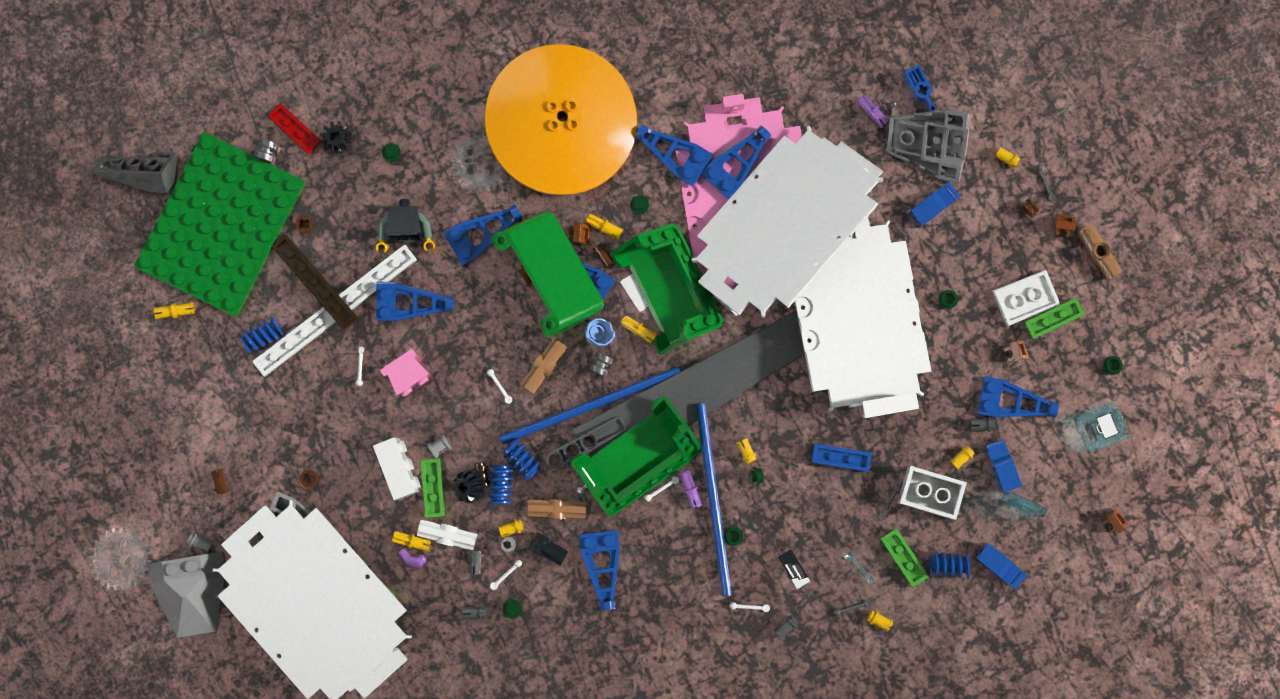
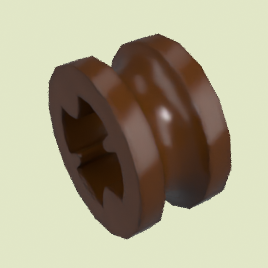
[1020,199,1039,218]
[295,216,314,234]
[300,470,318,487]

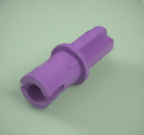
[857,95,890,129]
[679,470,703,509]

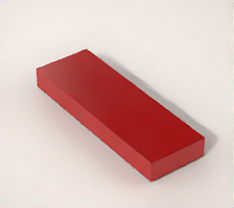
[267,103,321,156]

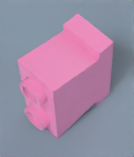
[380,349,431,397]

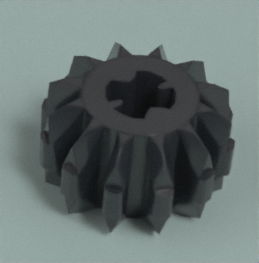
[320,121,352,154]
[452,470,486,503]

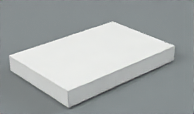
[992,270,1061,327]

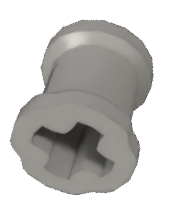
[427,434,453,458]

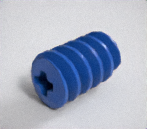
[240,316,284,354]
[503,438,543,481]
[488,465,514,505]
[928,552,970,579]

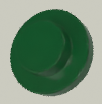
[382,143,401,162]
[630,195,649,215]
[939,290,958,309]
[1103,356,1123,375]
[748,467,764,486]
[724,527,743,546]
[502,599,522,619]

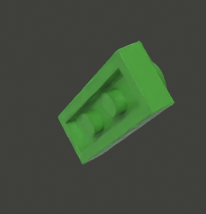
[1024,297,1085,340]
[421,458,445,518]
[880,528,929,588]

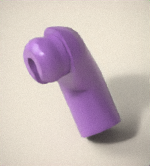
[397,548,426,568]

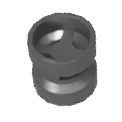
[254,138,278,163]
[588,352,613,377]

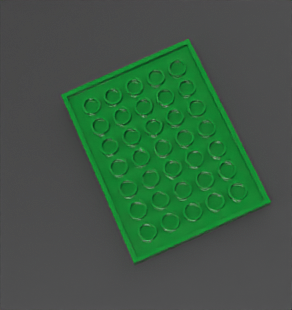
[134,131,306,318]

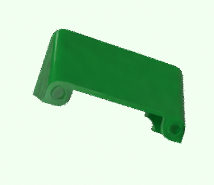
[489,212,604,338]
[610,224,723,356]
[570,395,702,516]

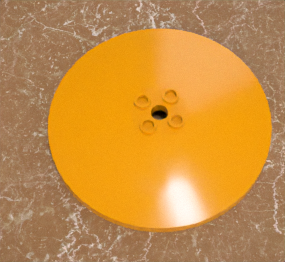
[485,44,637,196]

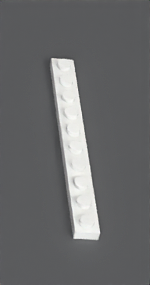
[252,245,417,377]

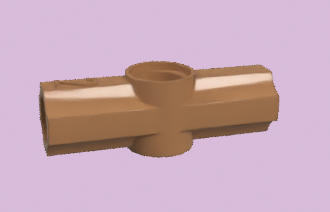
[1077,223,1123,280]
[520,338,567,394]
[528,499,586,519]

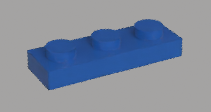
[811,444,872,472]

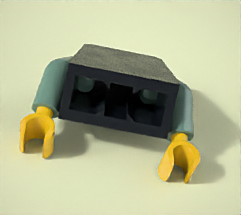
[376,199,435,253]

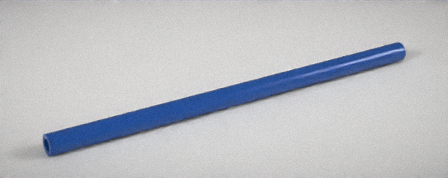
[499,367,680,444]
[696,403,732,596]

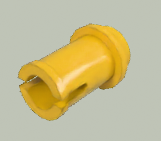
[995,147,1020,168]
[736,438,757,464]
[950,446,975,470]
[498,519,524,538]
[867,610,893,632]

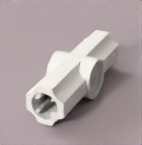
[417,520,478,550]

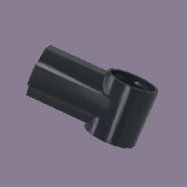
[527,532,569,566]

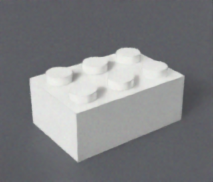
[373,437,421,501]
[897,466,967,520]

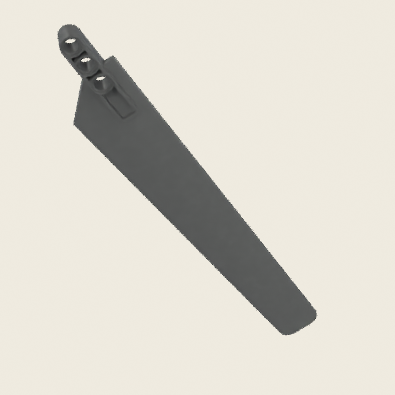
[546,307,811,468]

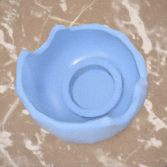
[585,318,615,347]

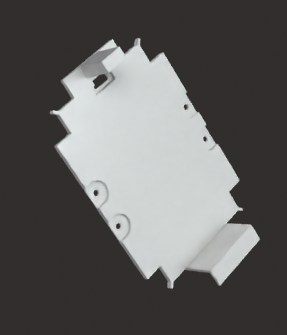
[692,126,883,318]
[795,217,931,418]
[213,500,412,699]

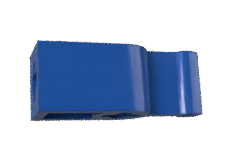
[902,64,937,112]
[909,182,961,228]
[985,439,1022,493]
[974,543,1027,590]

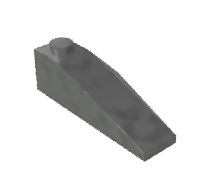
[91,152,177,194]

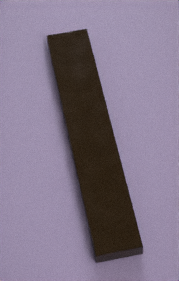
[272,234,358,330]

